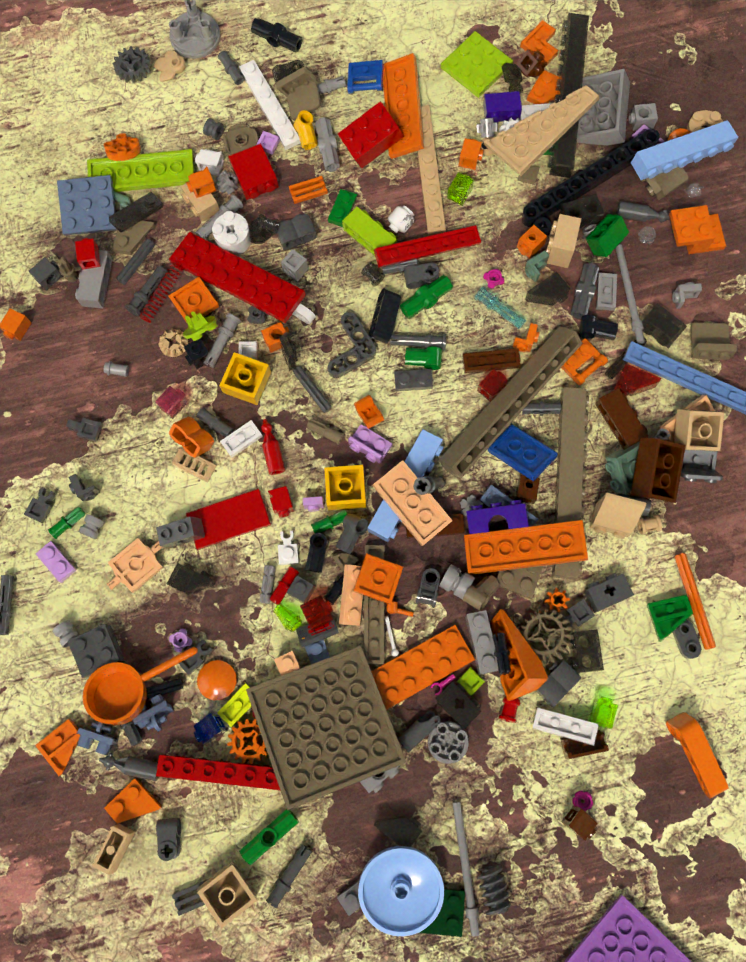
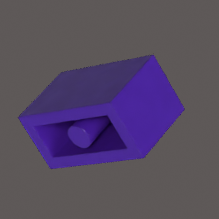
[483,91,522,123]

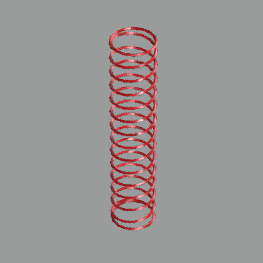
[140,262,184,323]

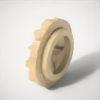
[158,328,188,357]

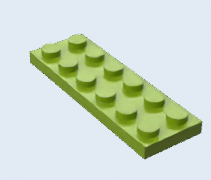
[87,149,195,192]

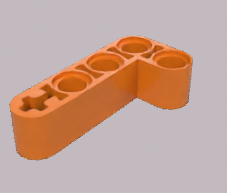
[666,712,729,799]

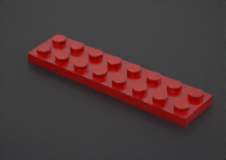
[169,232,306,324]

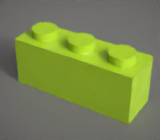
[342,207,397,256]

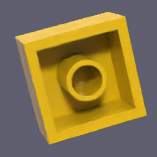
[219,352,271,405]
[324,465,366,510]

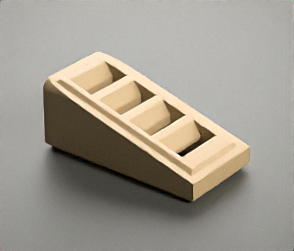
[172,448,216,482]

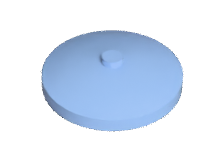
[358,846,444,936]

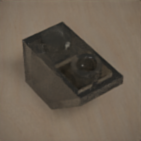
[167,563,216,595]

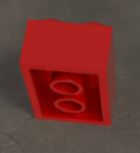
[338,101,404,169]

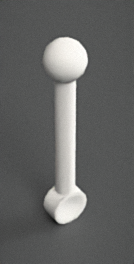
[384,616,399,657]

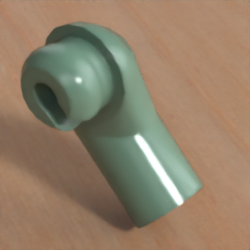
[114,191,132,213]

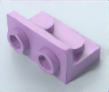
[348,424,393,464]

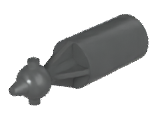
[616,201,670,223]
[99,753,159,781]

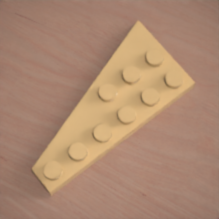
[483,85,599,176]

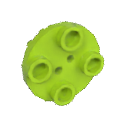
[183,311,218,341]

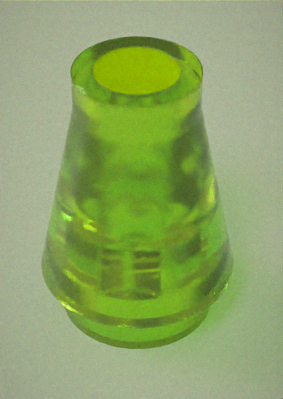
[273,603,302,632]

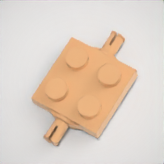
[106,538,164,593]

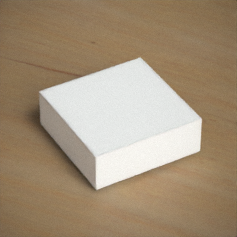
[239,341,258,361]

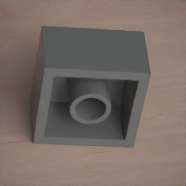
[68,624,126,679]

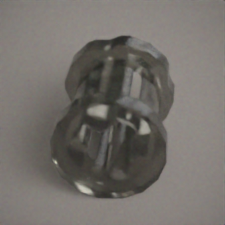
[361,262,385,287]

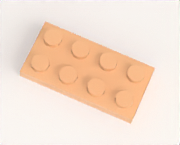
[372,460,452,546]

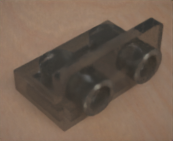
[279,331,300,371]

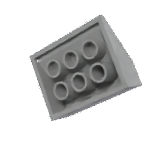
[567,69,630,146]

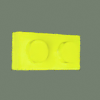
[217,683,252,727]

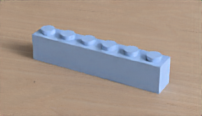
[631,120,738,180]
[367,429,444,542]

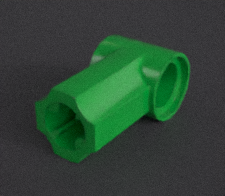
[405,347,442,370]

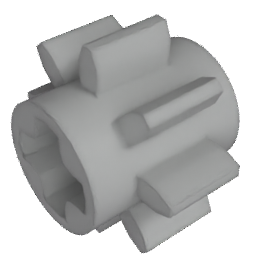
[476,118,498,138]
[216,170,238,195]

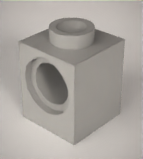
[629,103,658,131]
[281,249,308,282]

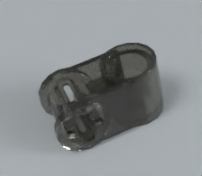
[272,60,305,84]
[250,214,279,244]

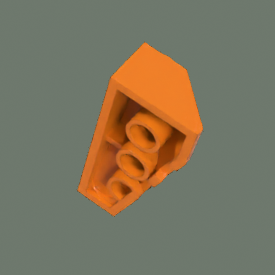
[491,609,548,701]

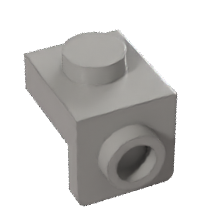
[672,282,702,309]

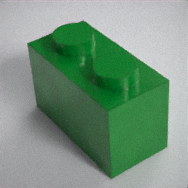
[585,214,629,257]

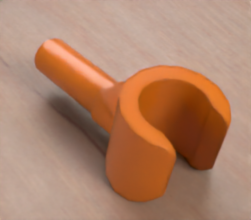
[387,602,414,617]

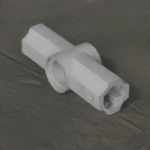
[315,117,340,172]

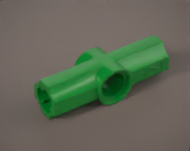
[400,275,453,319]
[239,809,299,866]

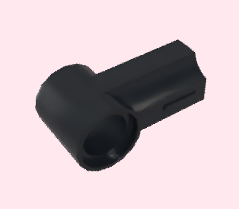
[579,315,618,340]
[305,533,329,573]

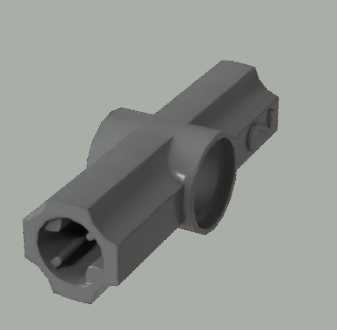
[570,263,599,319]

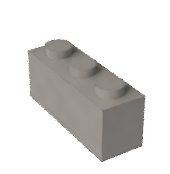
[75,250,113,308]
[465,610,499,675]

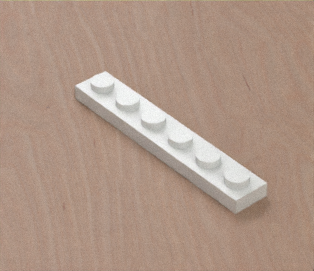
[239,60,301,150]

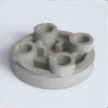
[428,721,469,764]

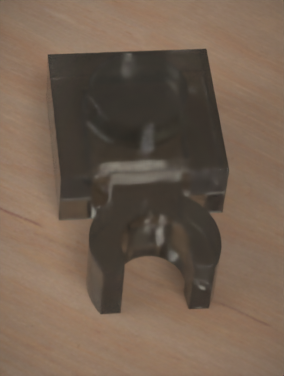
[502,63,523,93]

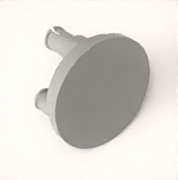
[169,0,220,59]

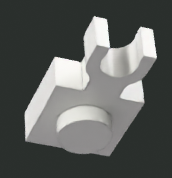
[278,531,299,565]

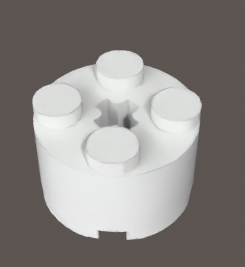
[212,211,251,254]

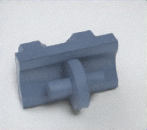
[133,694,174,732]
[77,721,119,755]

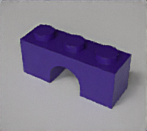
[466,500,530,534]

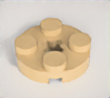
[687,110,723,132]

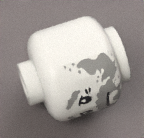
[388,206,414,233]

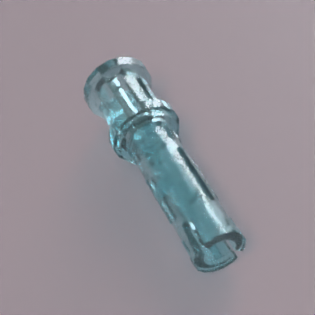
[474,286,526,330]

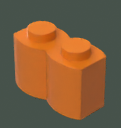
[169,416,214,458]

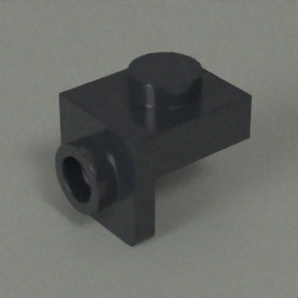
[184,339,209,369]

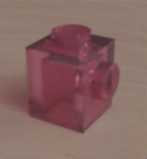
[155,386,187,419]

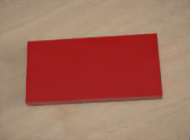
[186,489,271,550]

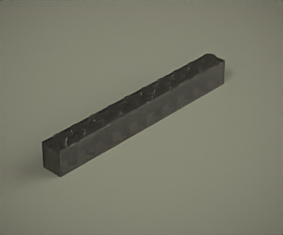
[547,13,589,178]

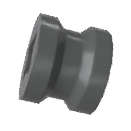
[203,118,224,140]

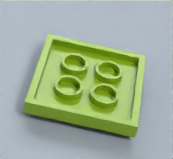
[440,31,513,98]

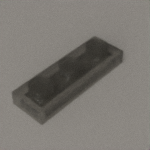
[109,192,163,233]

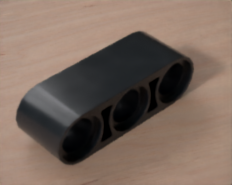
[369,288,401,344]

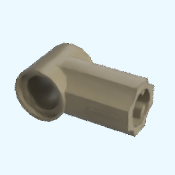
[463,575,500,611]

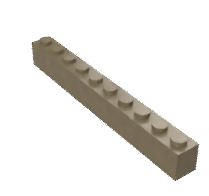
[438,326,583,479]
[552,387,589,580]

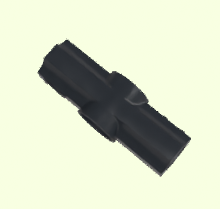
[251,18,303,53]

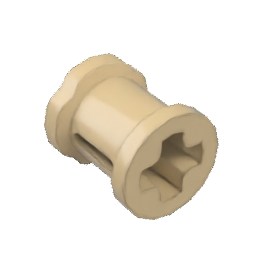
[637,514,662,535]

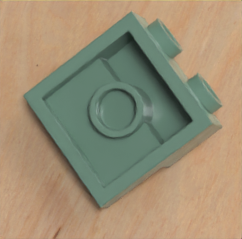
[605,442,640,494]

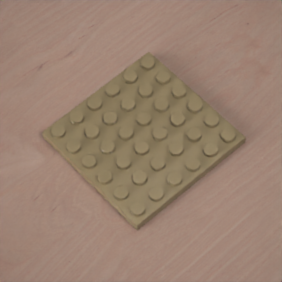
[246,646,406,811]

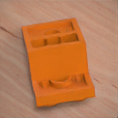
[669,205,726,254]

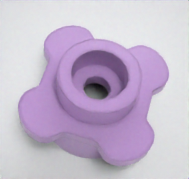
[169,629,192,652]

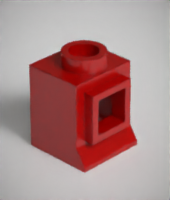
[268,486,294,518]

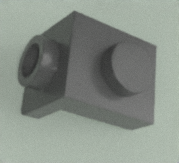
[68,474,100,501]

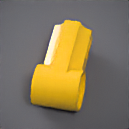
[293,110,318,150]

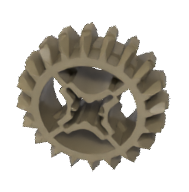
[521,609,574,664]

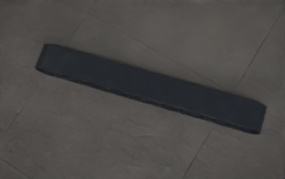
[522,129,660,227]

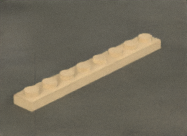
[417,105,446,236]

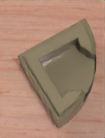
[518,166,540,185]
[332,553,359,573]

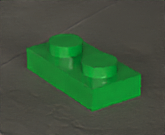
[328,189,357,227]

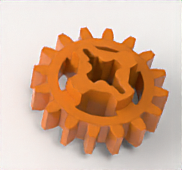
[227,719,268,764]

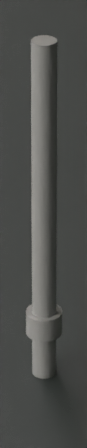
[615,244,645,344]
[452,802,480,936]

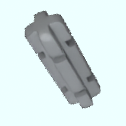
[259,565,275,604]

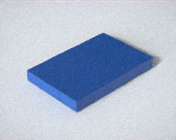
[488,424,558,481]

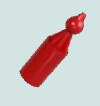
[261,419,286,475]

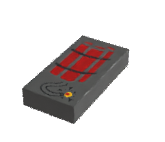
[296,615,339,647]

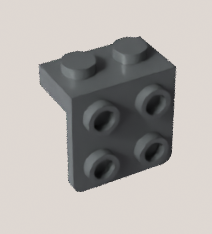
[681,450,723,483]

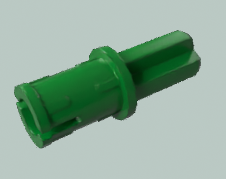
[48,507,85,539]
[311,510,348,533]

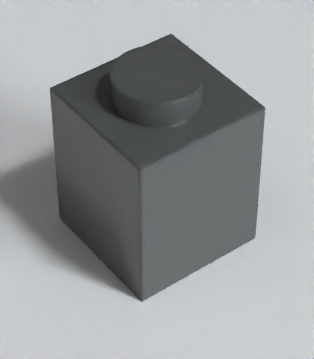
[287,576,315,605]

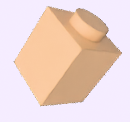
[274,651,301,676]

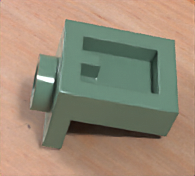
[525,250,549,282]

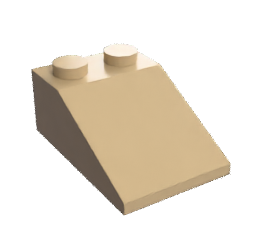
[589,493,646,539]

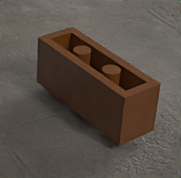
[595,388,648,450]

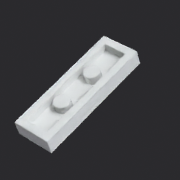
[533,708,599,746]

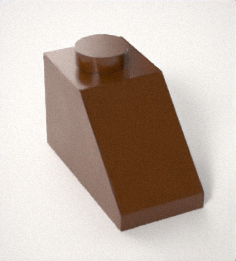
[562,805,598,841]

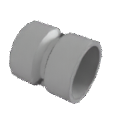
[439,564,475,600]

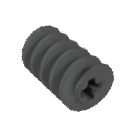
[477,865,511,915]

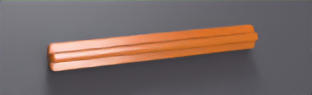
[675,553,716,650]

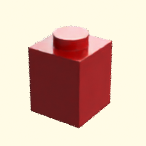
[75,238,101,270]

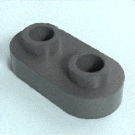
[672,620,702,659]

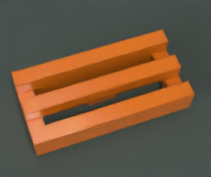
[289,176,328,204]

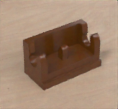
[560,730,609,759]

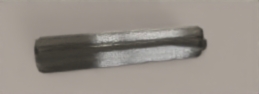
[605,338,647,379]

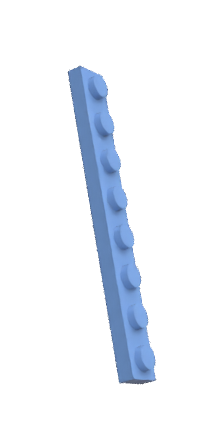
[623,341,746,415]

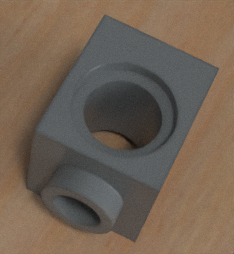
[29,257,62,290]

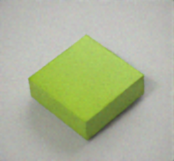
[457,667,485,696]

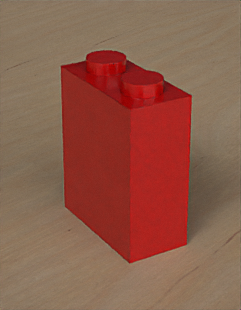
[228,143,279,200]

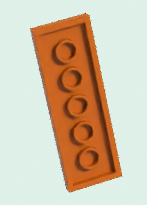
[383,53,424,159]
[464,520,588,575]
[371,625,475,710]

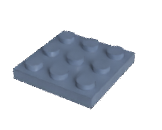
[57,175,118,236]

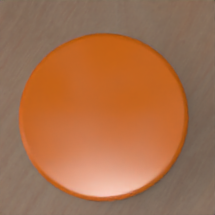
[104,133,141,161]

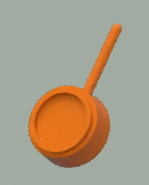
[83,647,198,725]

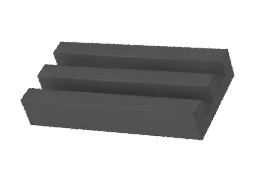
[172,879,208,916]

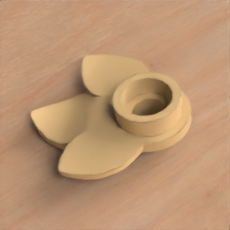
[153,51,186,82]

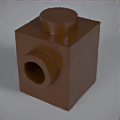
[515,475,540,504]

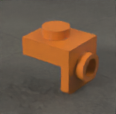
[512,323,540,352]
[354,395,384,429]

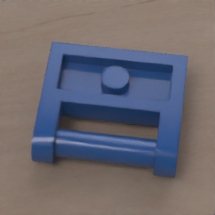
[347,60,384,94]

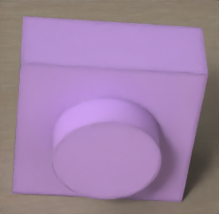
[256,131,280,155]
[303,496,324,512]

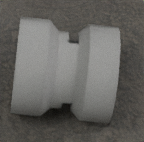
[78,514,104,539]
[52,620,79,648]

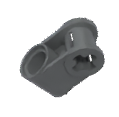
[403,263,439,289]
[415,568,440,608]
[156,818,181,861]

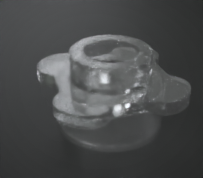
[684,183,705,197]

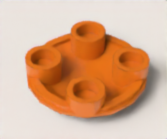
[197,660,237,701]

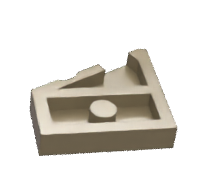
[113,217,155,255]

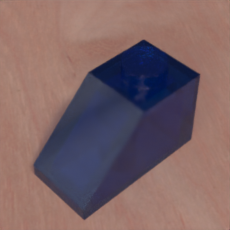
[193,713,228,744]

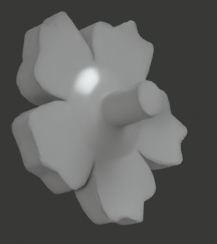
[460,495,483,516]

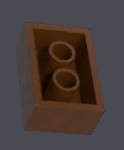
[631,438,686,503]

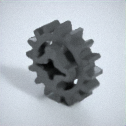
[113,46,152,83]

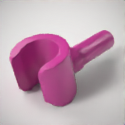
[430,674,456,695]

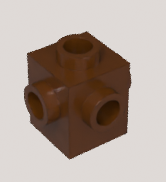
[516,49,547,78]

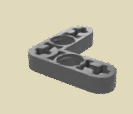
[327,312,376,378]

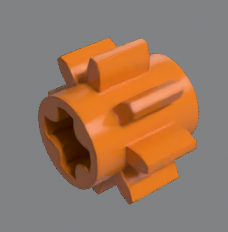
[544,588,570,613]

